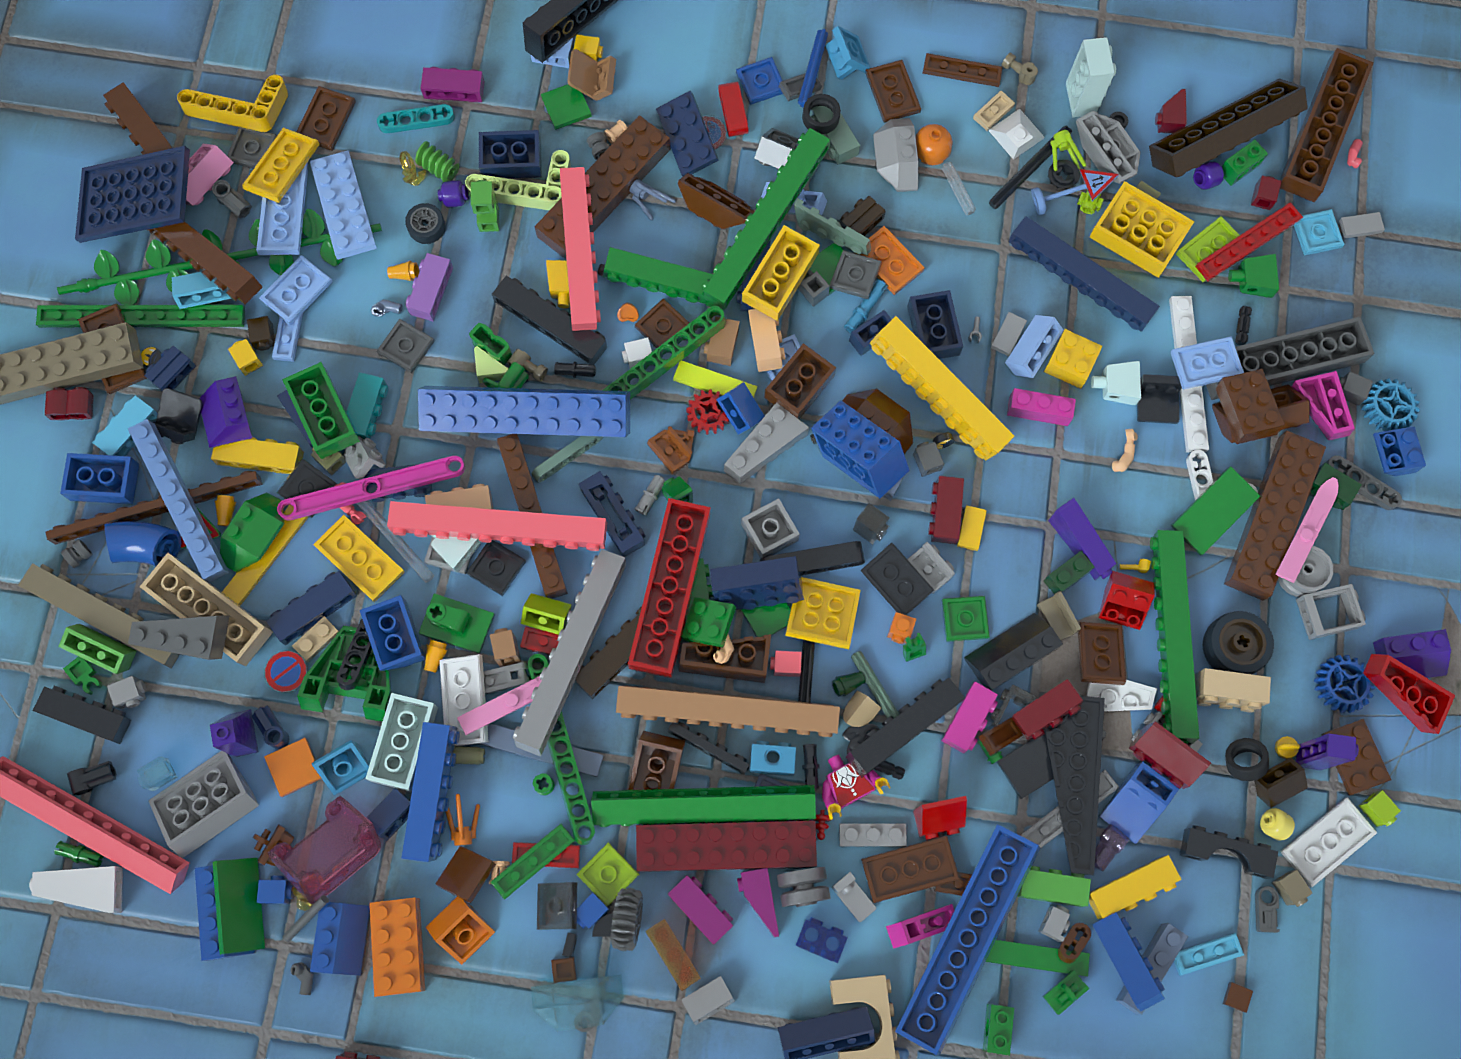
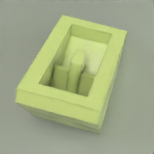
[474,346,508,383]

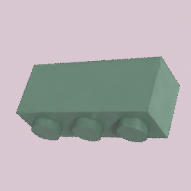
[810,106,860,165]

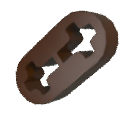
[1058,923,1091,963]

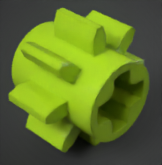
[1077,190,1104,214]

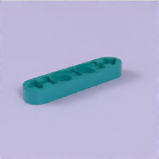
[377,104,455,133]

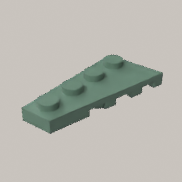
[794,198,871,256]

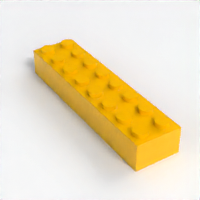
[870,316,1015,461]

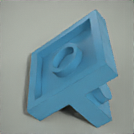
[825,26,871,80]

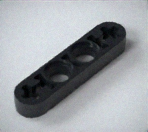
[337,619,372,690]

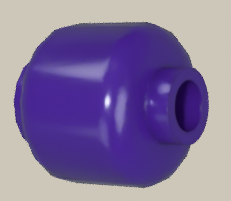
[1193,161,1224,190]
[438,180,469,208]

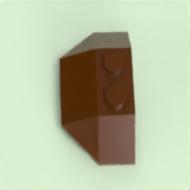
[677,173,755,229]
[842,388,913,455]

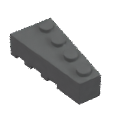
[128,616,230,660]

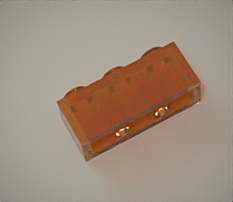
[645,919,701,991]

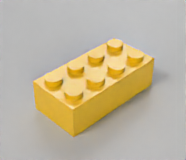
[742,225,820,321]

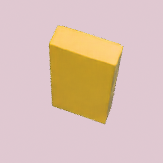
[957,505,987,551]

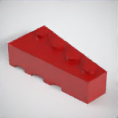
[1363,654,1455,734]

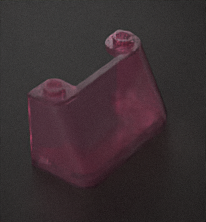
[268,795,381,904]

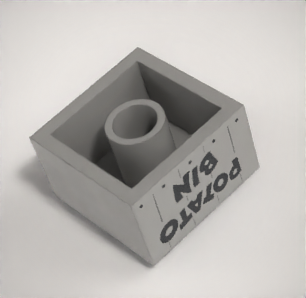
[741,498,800,558]

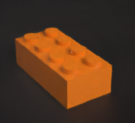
[370,898,425,997]

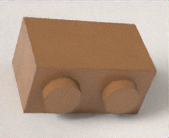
[704,316,740,366]
[490,628,521,667]

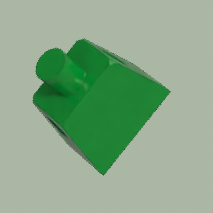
[1228,254,1279,298]

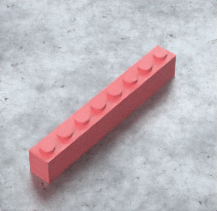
[560,167,601,331]

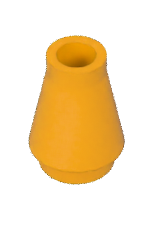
[387,261,419,281]
[215,495,237,526]
[424,640,448,673]

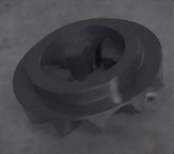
[1048,160,1080,190]

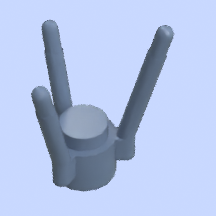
[630,179,676,220]

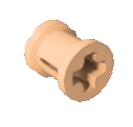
[604,120,628,144]
[489,861,510,884]

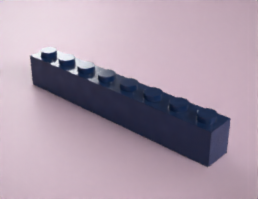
[1009,216,1160,332]

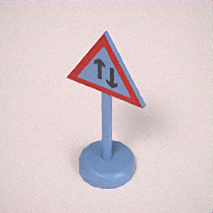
[1031,169,1119,215]

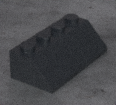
[964,613,1063,691]

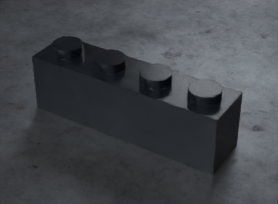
[32,685,132,744]

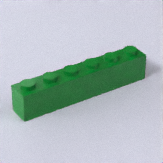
[603,247,716,307]

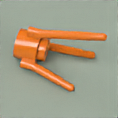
[445,794,480,846]

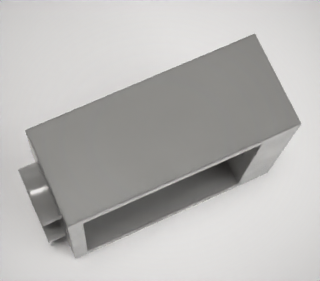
[1296,584,1366,640]

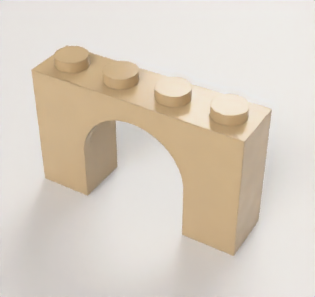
[829,975,900,1059]

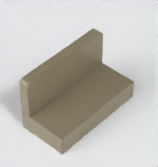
[1037,591,1081,641]

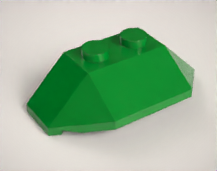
[220,492,284,573]

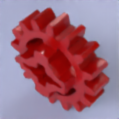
[686,389,729,435]

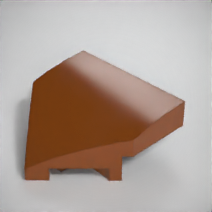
[647,426,694,475]

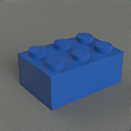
[60,453,140,504]

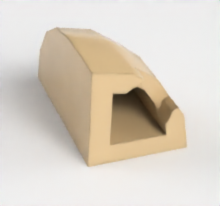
[843,690,881,727]

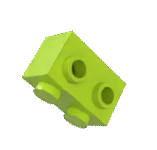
[520,593,572,635]

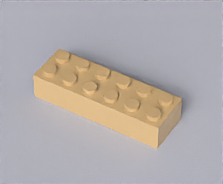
[140,553,273,666]

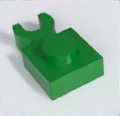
[903,633,926,662]
[63,656,102,695]

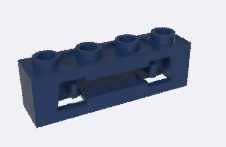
[579,471,646,557]

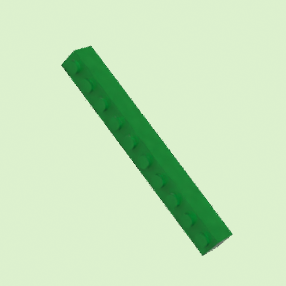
[702,128,830,310]
[1150,530,1199,744]
[591,785,816,827]

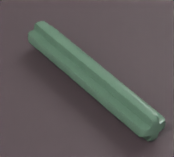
[851,651,899,718]

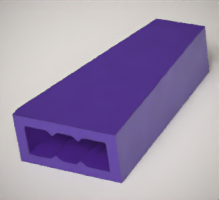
[1048,498,1116,580]
[210,709,258,757]

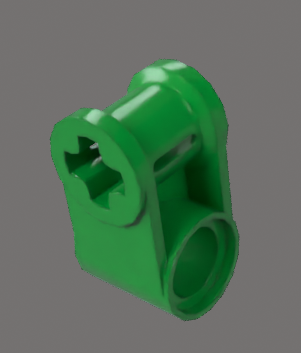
[426,602,470,635]

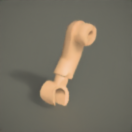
[1112,429,1138,472]

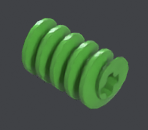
[415,141,460,182]

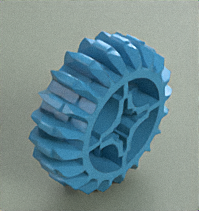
[1361,378,1420,431]

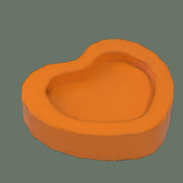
[617,302,639,322]

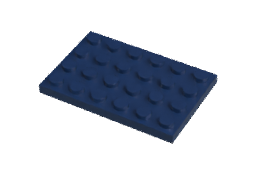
[75,146,190,243]

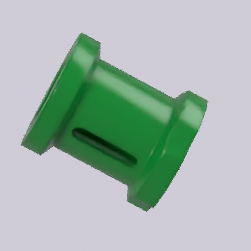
[532,773,555,796]

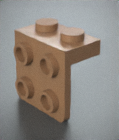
[567,49,616,101]

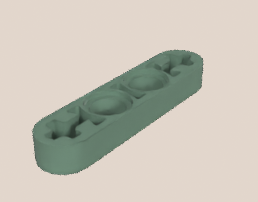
[531,436,603,483]

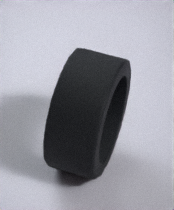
[802,93,841,134]
[1225,738,1270,781]

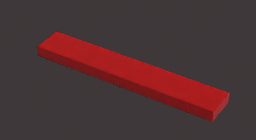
[1195,202,1303,282]

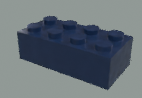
[710,556,804,610]

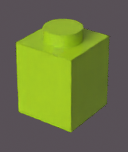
[1358,790,1401,827]

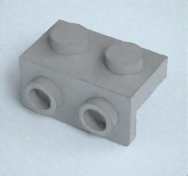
[343,436,386,480]
[908,542,955,594]

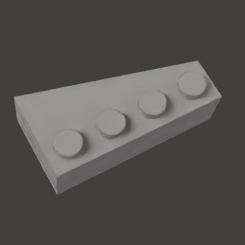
[724,402,809,484]

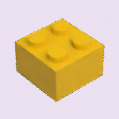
[1044,329,1102,389]

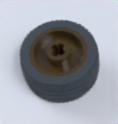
[1202,611,1274,675]

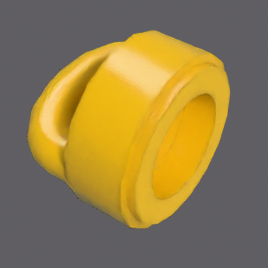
[1275,736,1300,759]

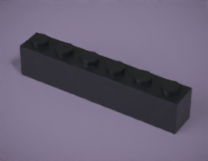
[492,275,607,365]
[846,678,965,778]

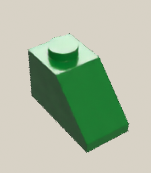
[662,476,693,503]

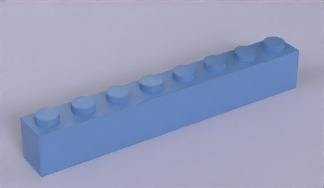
[128,419,230,582]

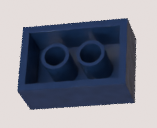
[479,130,542,179]
[907,290,964,359]

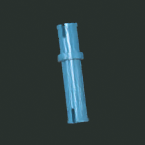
[844,280,888,333]

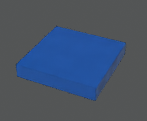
[736,57,783,105]

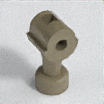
[1001,52,1038,85]
[507,349,548,382]

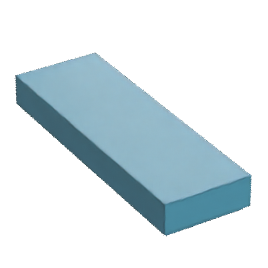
[1174,933,1244,975]

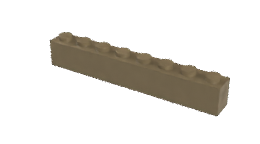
[18,563,180,668]

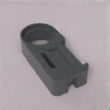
[1255,886,1280,933]

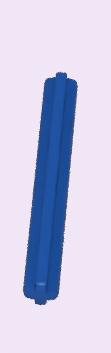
[798,29,828,108]

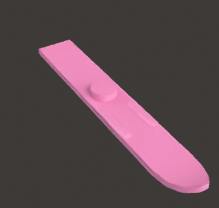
[1275,478,1338,583]
[457,665,580,735]

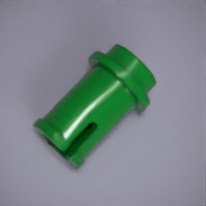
[977,741,1003,764]

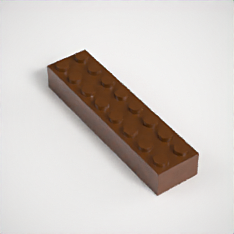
[1280,48,1374,202]
[534,115,670,259]
[1224,430,1326,601]

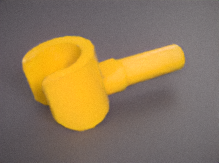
[1120,559,1151,574]

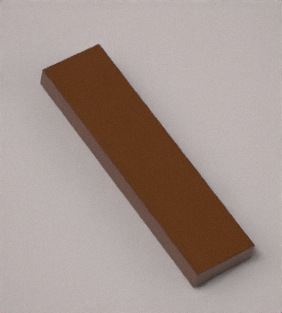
[922,53,1003,87]

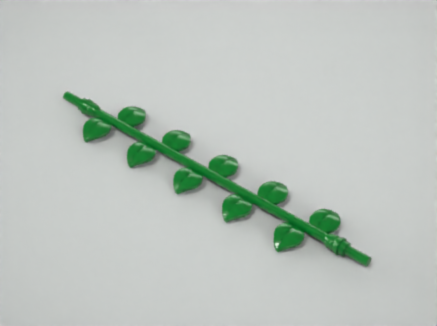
[57,209,382,305]

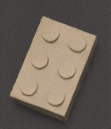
[1194,668,1271,712]

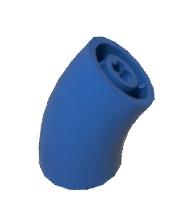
[105,521,181,566]

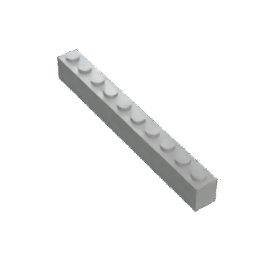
[513,549,626,756]

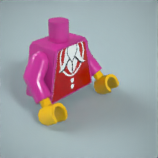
[822,754,891,820]

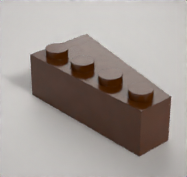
[679,634,771,683]

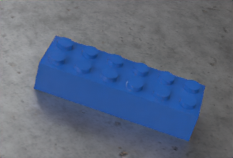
[401,722,460,862]

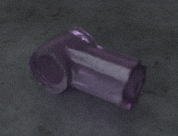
[1095,824,1129,872]

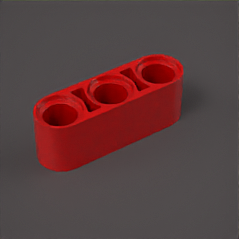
[718,81,749,137]

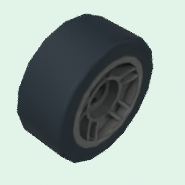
[405,203,445,244]

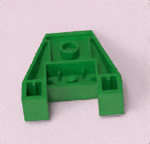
[297,626,392,722]

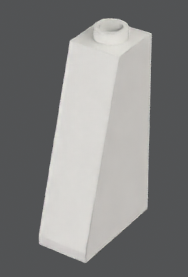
[29,866,123,913]

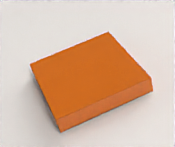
[264,738,322,797]

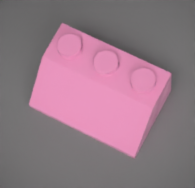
[186,144,233,206]

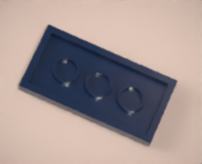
[656,91,719,176]

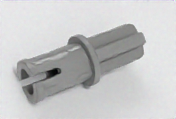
[635,475,665,516]

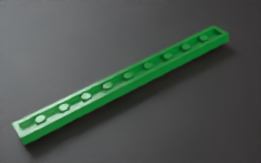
[36,305,245,328]

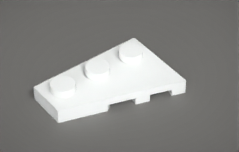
[1086,680,1157,711]

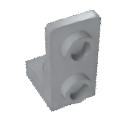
[831,872,876,922]

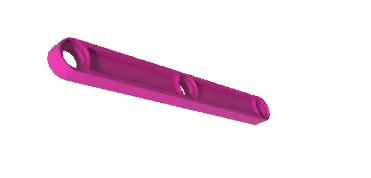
[277,456,465,520]

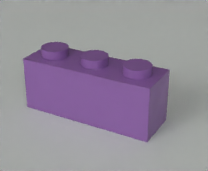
[406,253,453,321]

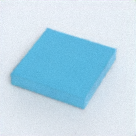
[1294,209,1344,256]

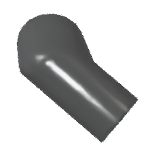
[290,962,314,995]

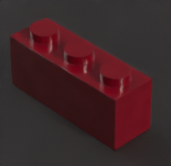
[928,476,964,544]
[1012,679,1083,741]

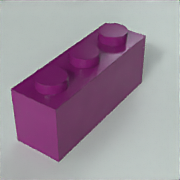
[421,67,485,103]
[668,875,733,945]

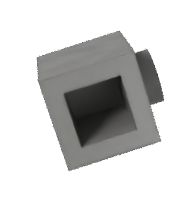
[107,676,147,709]

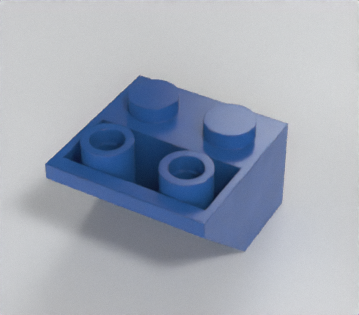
[1373,426,1426,476]

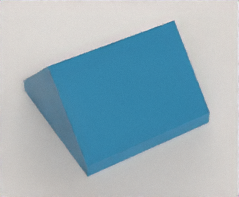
[312,740,369,796]

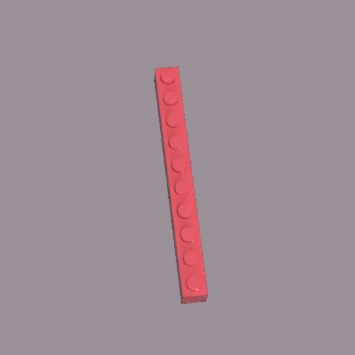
[387,501,607,551]
[0,756,190,894]

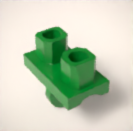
[1042,970,1089,1015]

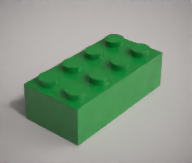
[282,362,360,459]

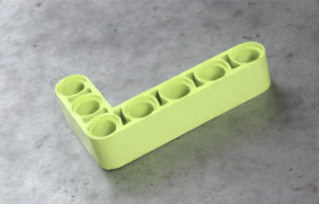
[465,150,571,210]

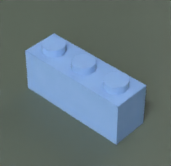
[1005,315,1063,378]

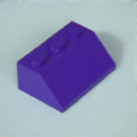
[199,376,252,448]
[1373,629,1451,678]

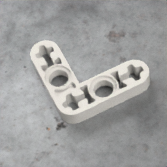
[1186,450,1258,500]

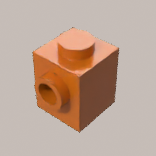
[887,612,916,644]

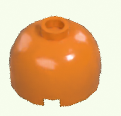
[915,124,953,165]

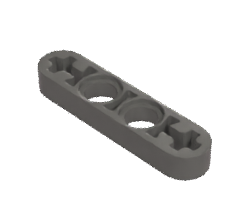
[1326,456,1402,510]

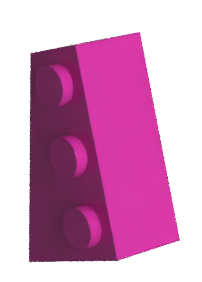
[1291,371,1355,441]

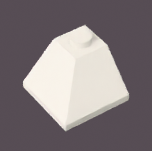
[989,109,1044,160]

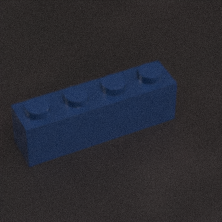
[266,571,357,646]
[778,1006,875,1059]

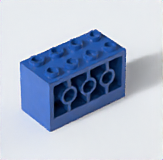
[811,400,910,499]

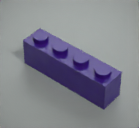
[1295,734,1359,770]

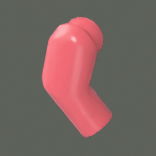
[1347,139,1363,168]

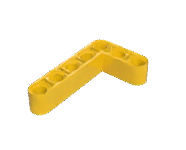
[177,75,288,132]

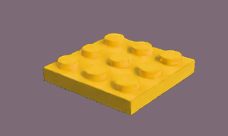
[785,577,861,650]

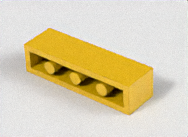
[211,437,304,474]
[1089,855,1182,919]

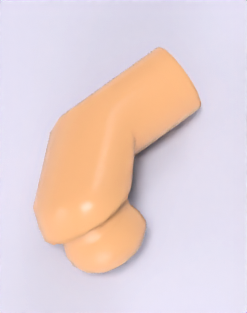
[713,634,734,664]

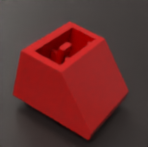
[1099,571,1155,630]

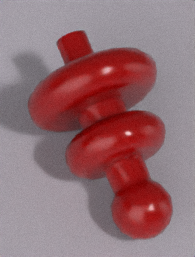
[813,810,831,840]

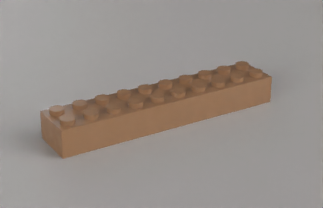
[616,685,840,737]

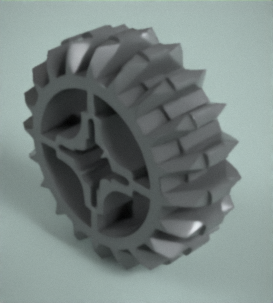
[611,888,643,951]

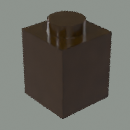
[247,316,275,351]

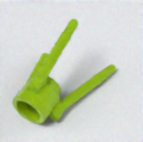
[1050,130,1086,172]

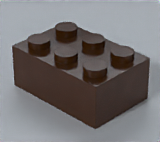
[764,343,836,419]
[1215,369,1285,444]

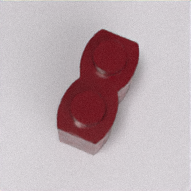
[45,387,94,420]

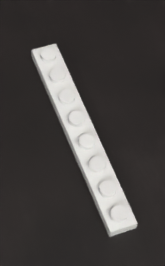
[1169,296,1209,452]

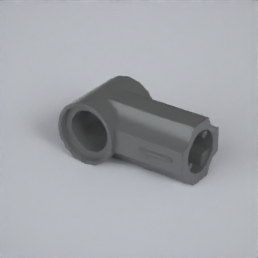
[212,180,252,219]

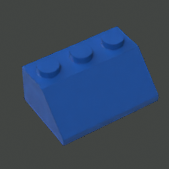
[360,595,426,671]
[310,902,370,976]

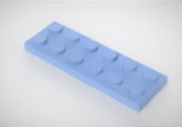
[310,150,377,260]
[256,161,309,255]

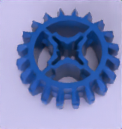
[1314,655,1375,713]

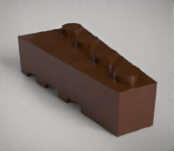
[103,82,172,155]

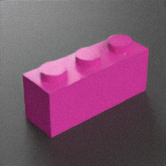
[1007,388,1076,426]
[941,682,998,754]

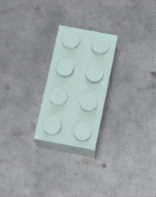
[1066,38,1116,117]
[365,693,438,792]

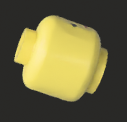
[1260,808,1295,841]

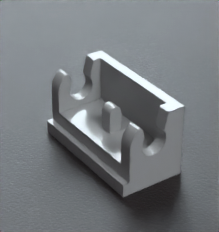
[682,976,735,1025]

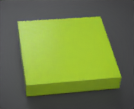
[576,842,640,907]

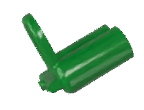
[483,362,529,388]

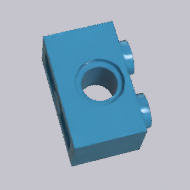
[750,741,796,776]

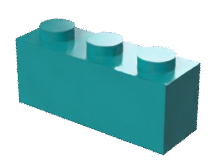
[347,372,388,439]

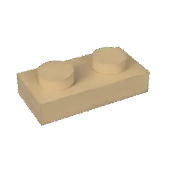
[973,91,1015,131]
[292,616,339,662]

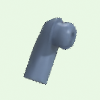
[371,299,403,317]

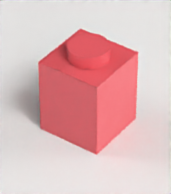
[770,651,802,677]

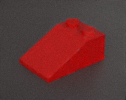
[913,796,967,840]

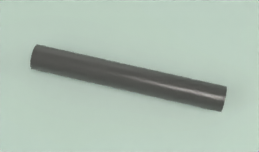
[283,895,329,942]

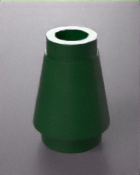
[832,671,865,697]

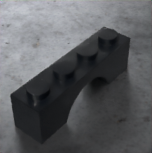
[1180,825,1278,879]

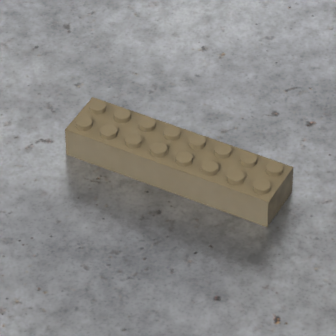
[0,322,144,405]

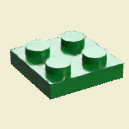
[681,597,736,648]

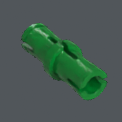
[54,841,104,867]

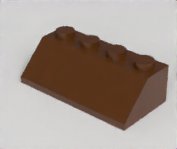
[1212,384,1309,443]

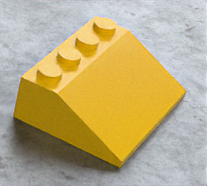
[1089,181,1195,278]

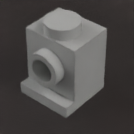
[1038,905,1070,942]

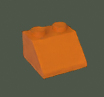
[426,897,495,965]

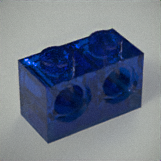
[794,917,848,963]

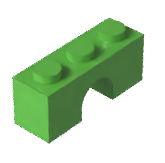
[471,180,499,232]

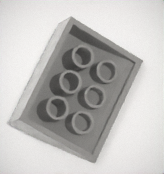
[149,751,259,858]

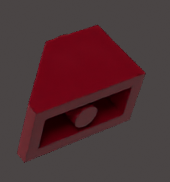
[1155,89,1187,133]

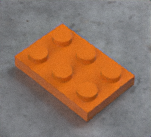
[854,226,925,295]

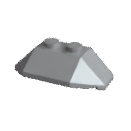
[1076,111,1141,184]
[873,118,918,192]

